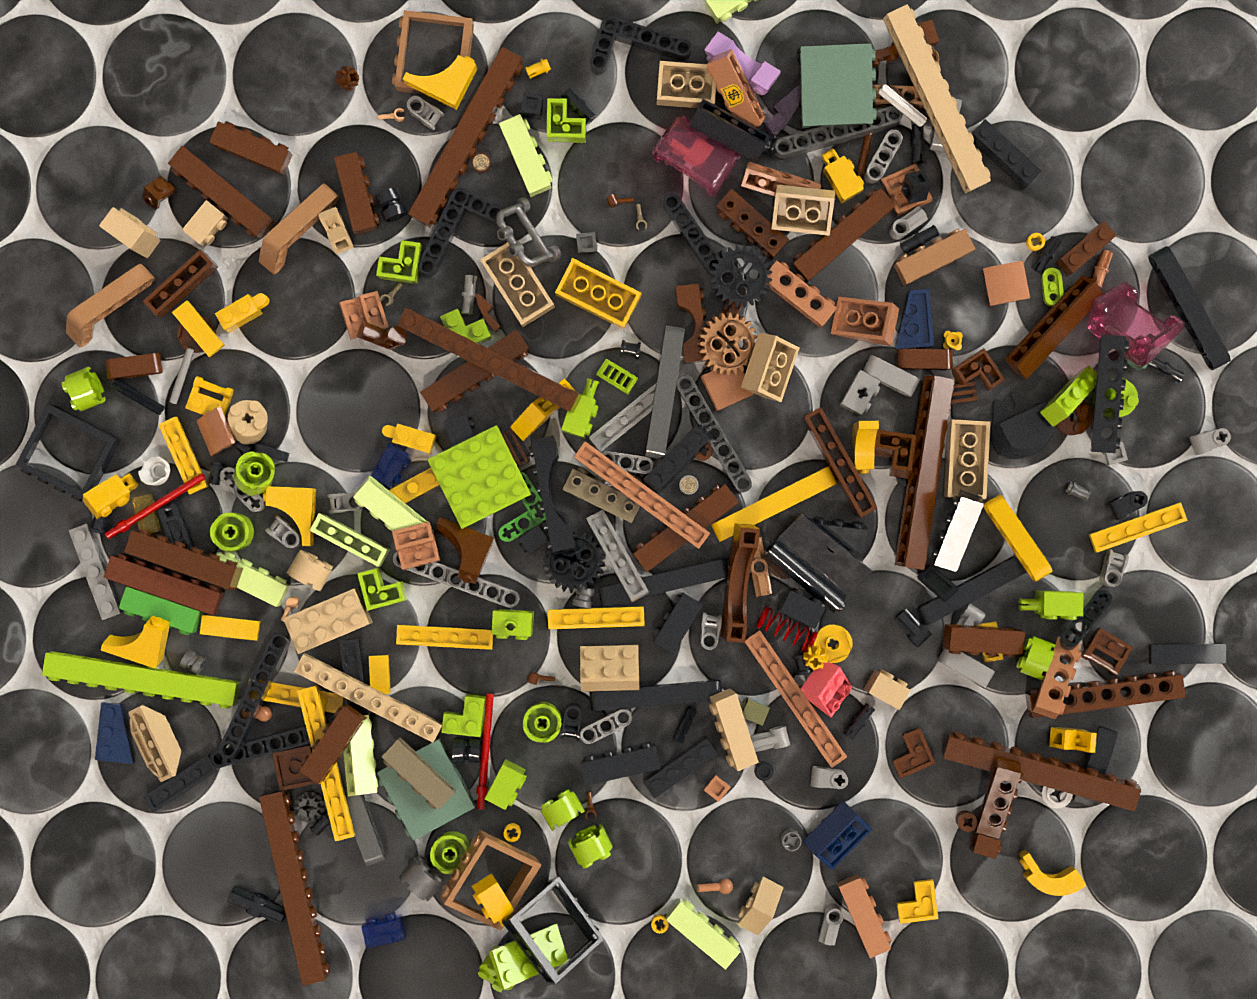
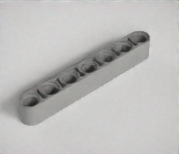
[393,551,520,608]

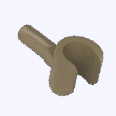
[636,204,647,230]
[380,282,403,306]

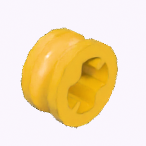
[1026,233,1045,251]
[503,823,521,842]
[651,914,669,934]

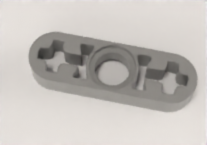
[220,467,266,512]

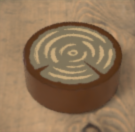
[472,153,491,173]

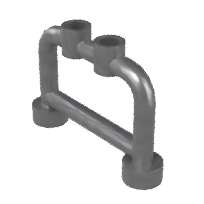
[496,197,561,267]

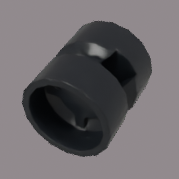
[375,188,408,223]
[452,738,482,763]

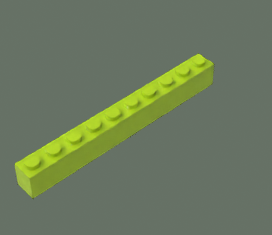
[42,651,240,709]

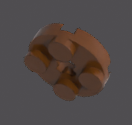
[1056,400,1093,436]

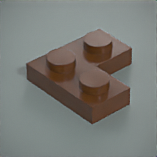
[892,727,935,779]

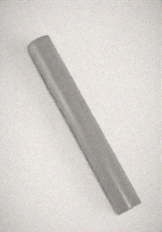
[169,348,194,404]

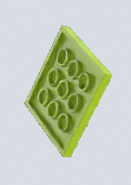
[427,425,531,529]

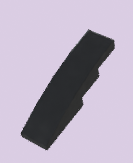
[1149,643,1226,664]
[1073,726,1118,807]

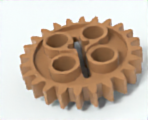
[697,312,758,375]

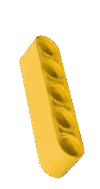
[983,494,1052,582]

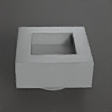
[1104,441,1128,465]

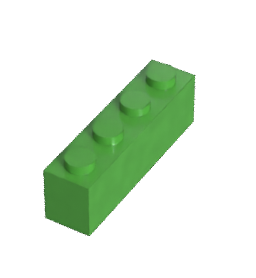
[119,586,203,635]

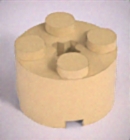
[228,400,268,444]
[286,550,333,591]

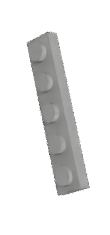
[589,383,657,453]
[586,510,649,602]
[69,524,122,620]

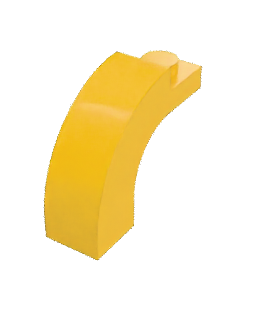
[1018,849,1087,896]

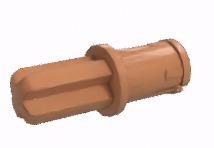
[1092,250,1113,289]

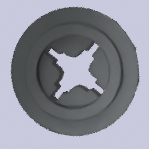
[293,792,325,823]

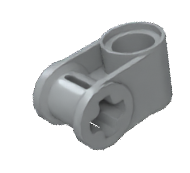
[407,96,445,131]
[1189,428,1231,455]
[327,493,365,514]
[265,515,302,548]
[1099,549,1129,587]
[700,612,722,650]
[810,766,848,789]

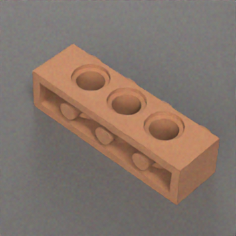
[741,161,821,196]
[766,261,837,328]
[1033,637,1082,719]

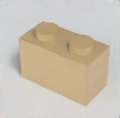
[182,200,228,248]

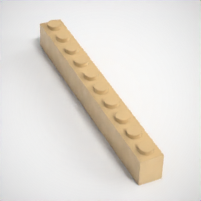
[883,4,991,194]

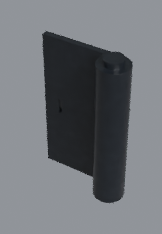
[763,513,872,613]

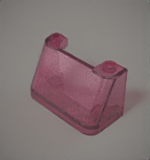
[651,115,740,198]
[1088,281,1185,367]

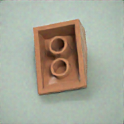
[831,297,899,346]

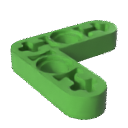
[499,472,546,542]

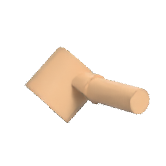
[378,108,404,122]
[281,596,300,622]

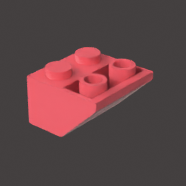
[801,662,853,718]

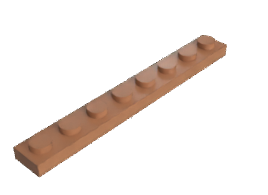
[574,442,710,549]
[745,630,847,768]

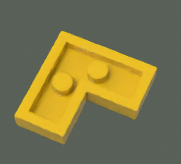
[897,879,938,924]

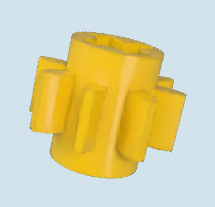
[803,645,828,670]

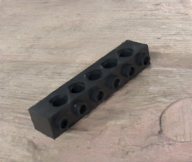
[1090,334,1129,453]

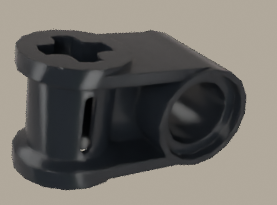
[1107,491,1148,521]
[560,703,582,742]

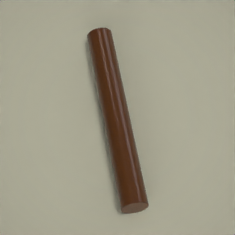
[856,122,875,179]

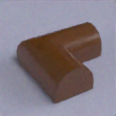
[357,321,407,350]
[951,348,1005,391]

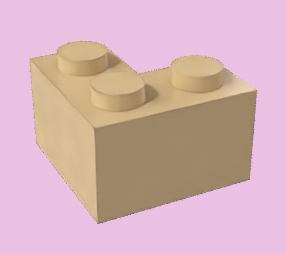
[863,669,911,710]
[738,877,783,935]

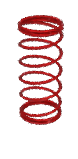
[756,606,818,653]

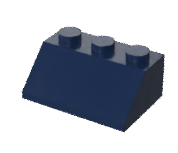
[803,801,873,870]

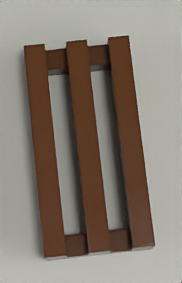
[950,381,978,405]
[501,428,529,468]

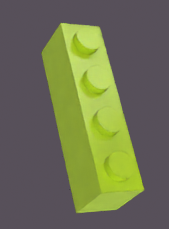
[1040,365,1097,427]

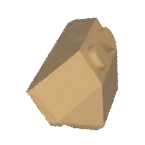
[128,705,181,782]

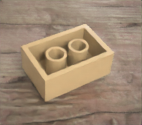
[657,61,716,108]
[772,185,835,236]
[99,207,161,258]
[741,333,799,402]
[580,645,639,691]

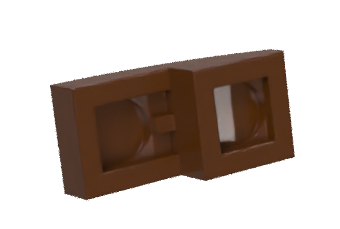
[476,293,501,333]

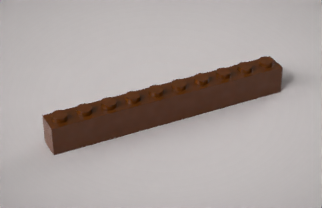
[408,47,524,228]
[397,308,582,412]
[894,376,954,570]
[943,731,1141,811]
[259,790,330,986]

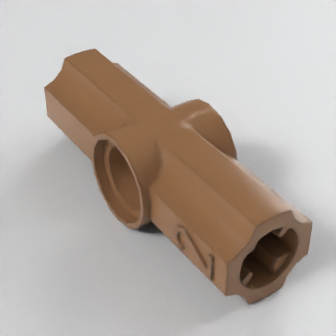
[750,537,772,597]

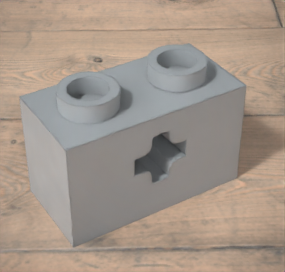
[839,370,881,416]

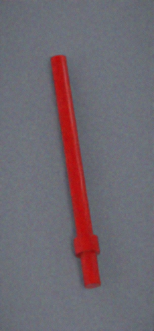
[105,473,206,539]
[476,693,494,810]

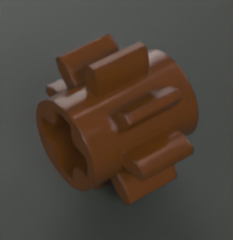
[335,66,359,91]

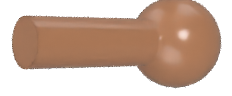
[242,706,272,722]
[697,879,733,894]

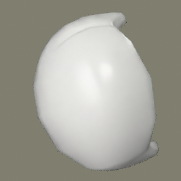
[138,457,170,486]

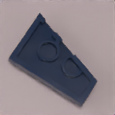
[895,289,934,350]
[95,702,135,764]

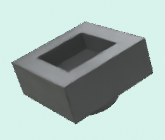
[576,232,597,254]

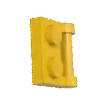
[185,376,234,416]

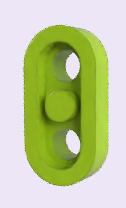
[1041,268,1064,307]

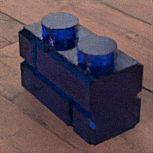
[371,443,412,488]
[361,912,406,949]

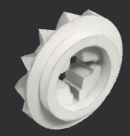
[1041,786,1073,809]

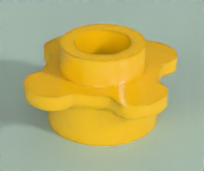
[943,331,963,351]

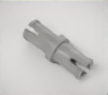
[461,275,477,315]

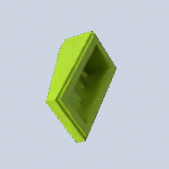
[596,359,638,395]

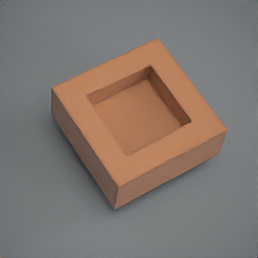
[704,774,731,802]

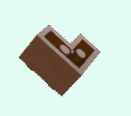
[874,430,916,479]

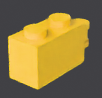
[821,148,864,204]
[215,293,269,333]
[382,424,437,454]
[83,474,139,519]
[471,873,514,927]

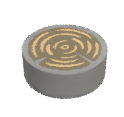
[679,475,698,495]

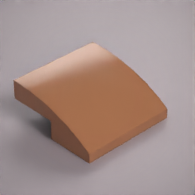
[881,164,932,217]
[983,261,1030,306]
[339,291,389,340]
[701,369,754,411]
[197,407,235,456]
[392,522,441,570]

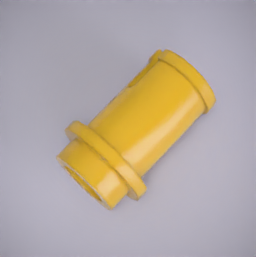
[525,59,551,79]

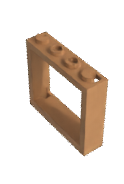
[392,10,474,99]
[439,830,541,931]

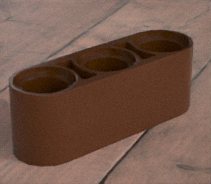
[897,349,953,370]
[105,353,163,380]

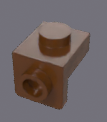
[142,176,175,210]

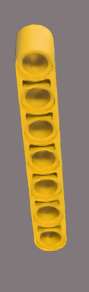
[711,466,837,542]

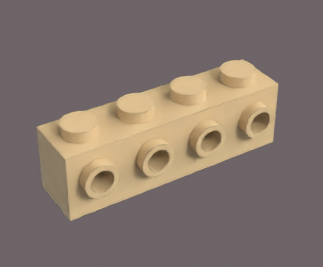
[709,688,759,771]

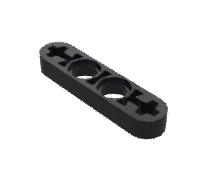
[1060,590,1112,650]

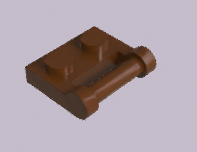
[1081,628,1133,677]

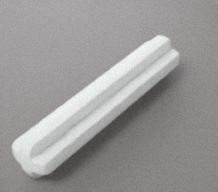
[878,84,927,127]

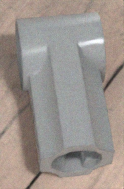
[889,206,928,240]
[955,603,985,626]
[750,726,790,752]
[818,904,843,946]

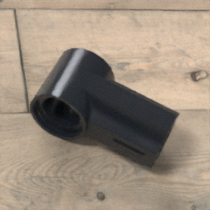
[893,608,932,648]

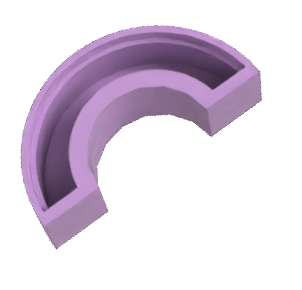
[705,32,781,95]

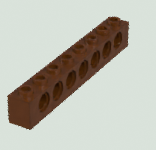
[1025,670,1186,718]

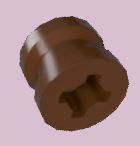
[695,444,713,461]
[955,810,978,832]

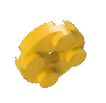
[813,624,852,663]

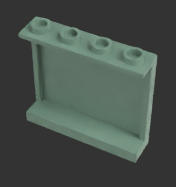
[800,43,876,128]
[377,737,477,841]

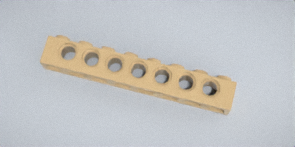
[294,653,442,743]

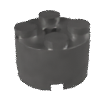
[399,855,444,902]

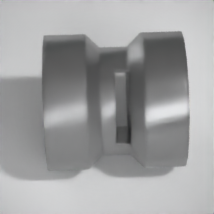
[572,587,595,608]
[180,649,207,675]
[781,828,801,851]

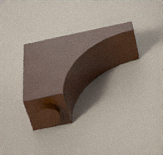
[436,517,494,584]

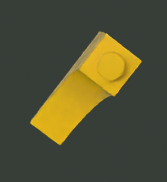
[403,55,477,110]
[510,378,577,441]
[852,421,879,474]
[263,486,316,546]
[101,616,170,669]

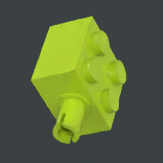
[561,378,599,439]
[1019,591,1083,620]
[492,609,534,640]

